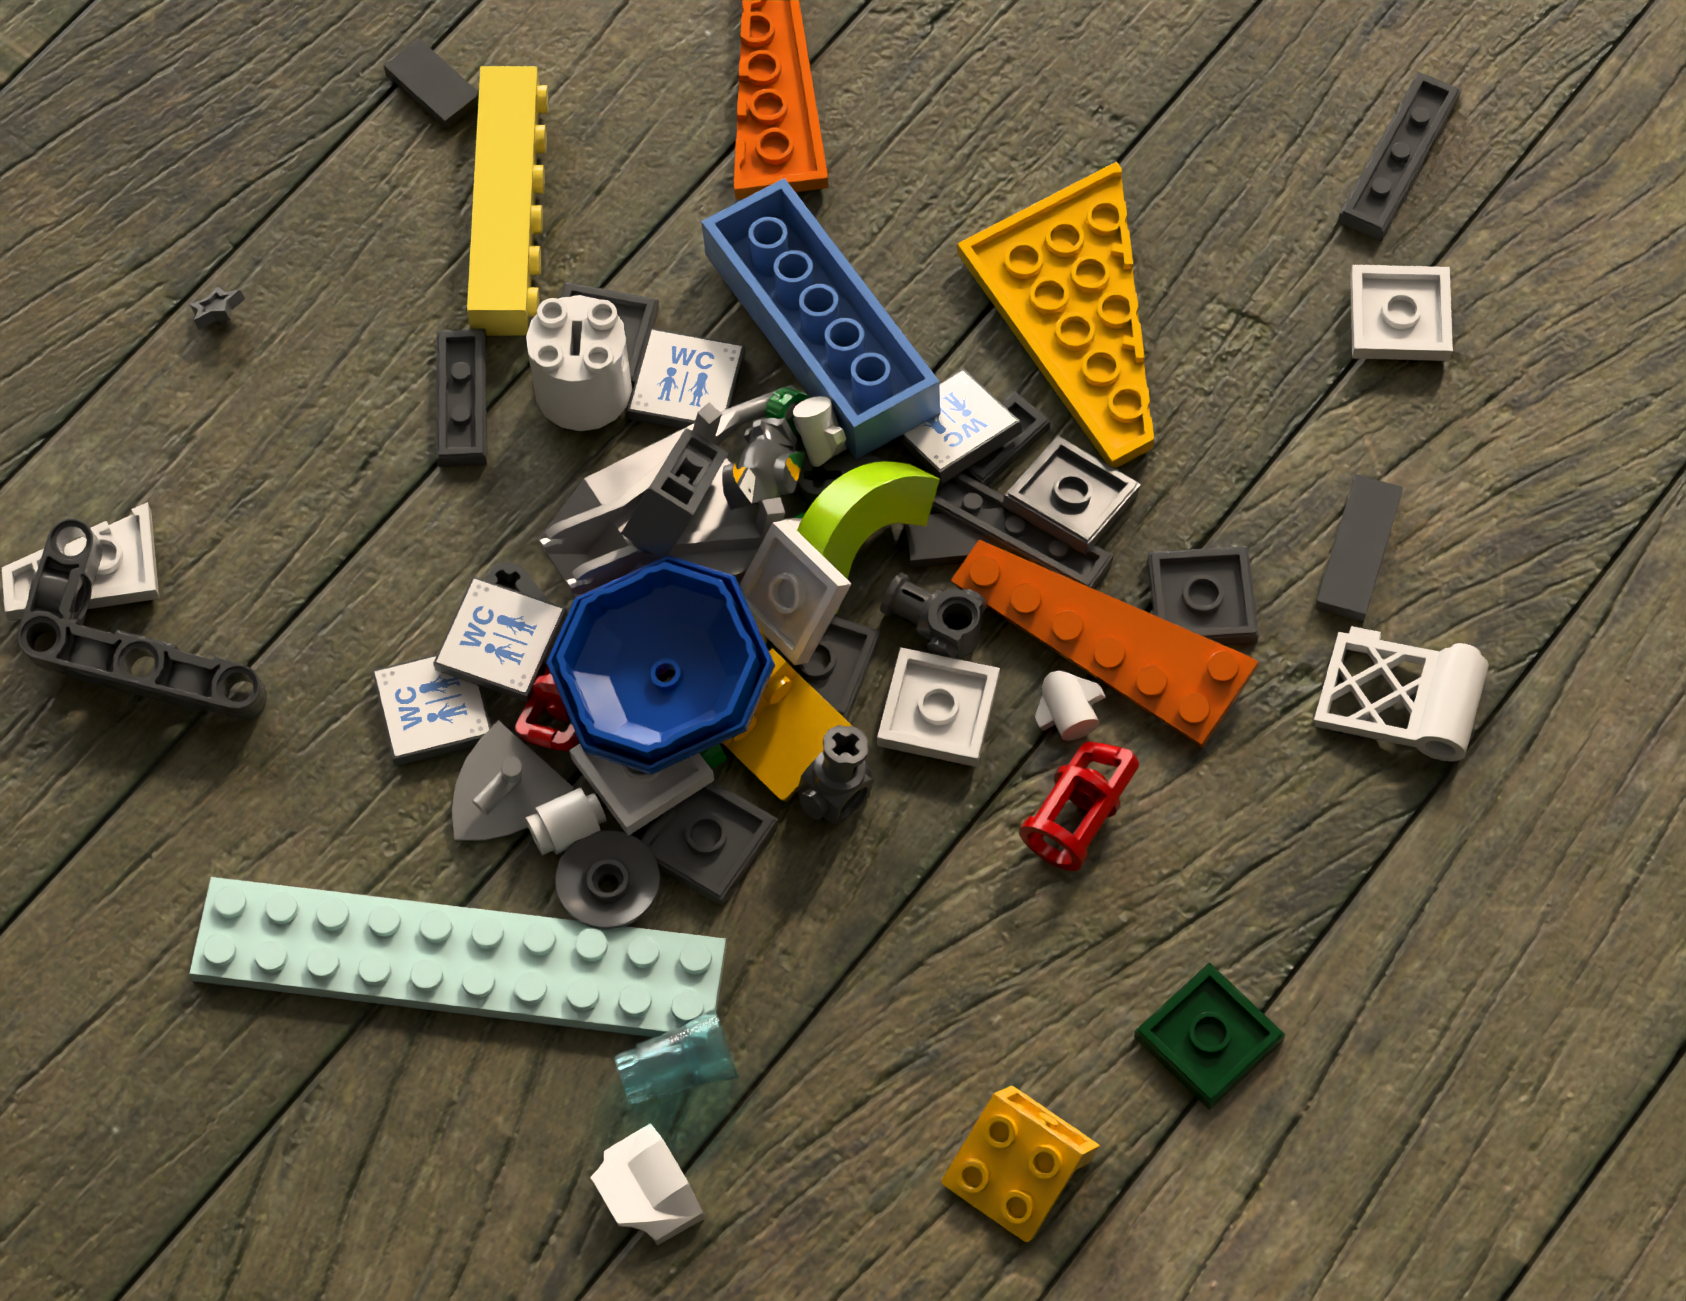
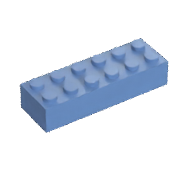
[701,178,941,459]

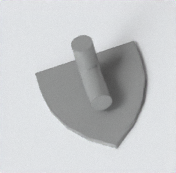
[452,720,574,841]

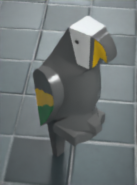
[722,418,806,510]

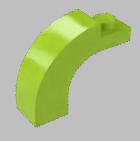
[797,461,940,614]

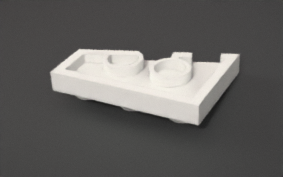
[2,502,159,621]

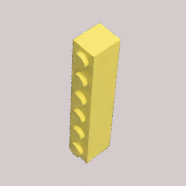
[467,66,548,336]

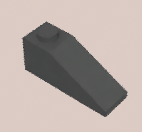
[621,427,728,559]

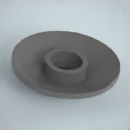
[555,830,660,929]

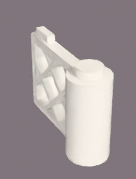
[1314,626,1489,761]

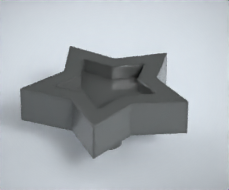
[190,286,245,329]

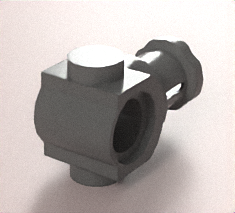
[880,572,988,660]
[797,725,874,826]

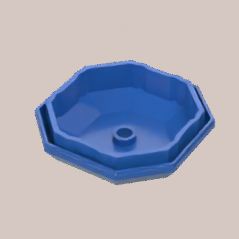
[546,555,775,775]

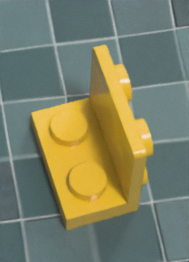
[722,648,852,802]
[942,1085,1100,1242]

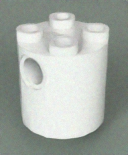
[526,295,632,431]

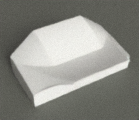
[591,1123,704,1245]

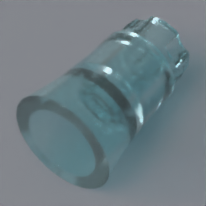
[614,1007,739,1104]

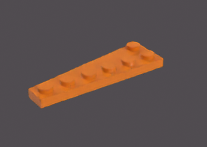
[734,0,829,200]
[951,540,1259,748]

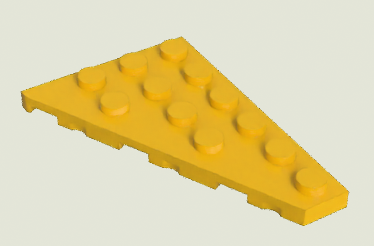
[957,162,1154,469]

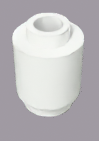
[525,788,607,856]

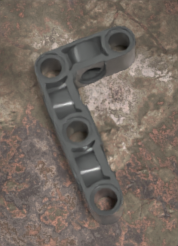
[17,518,267,719]

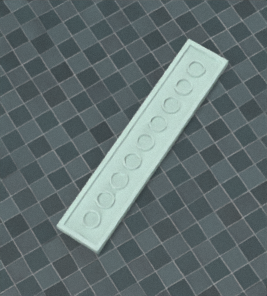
[189,877,727,1044]

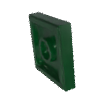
[1134,962,1286,1110]

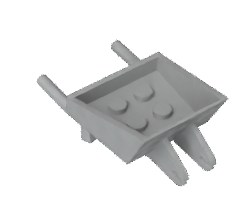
[538,385,802,597]

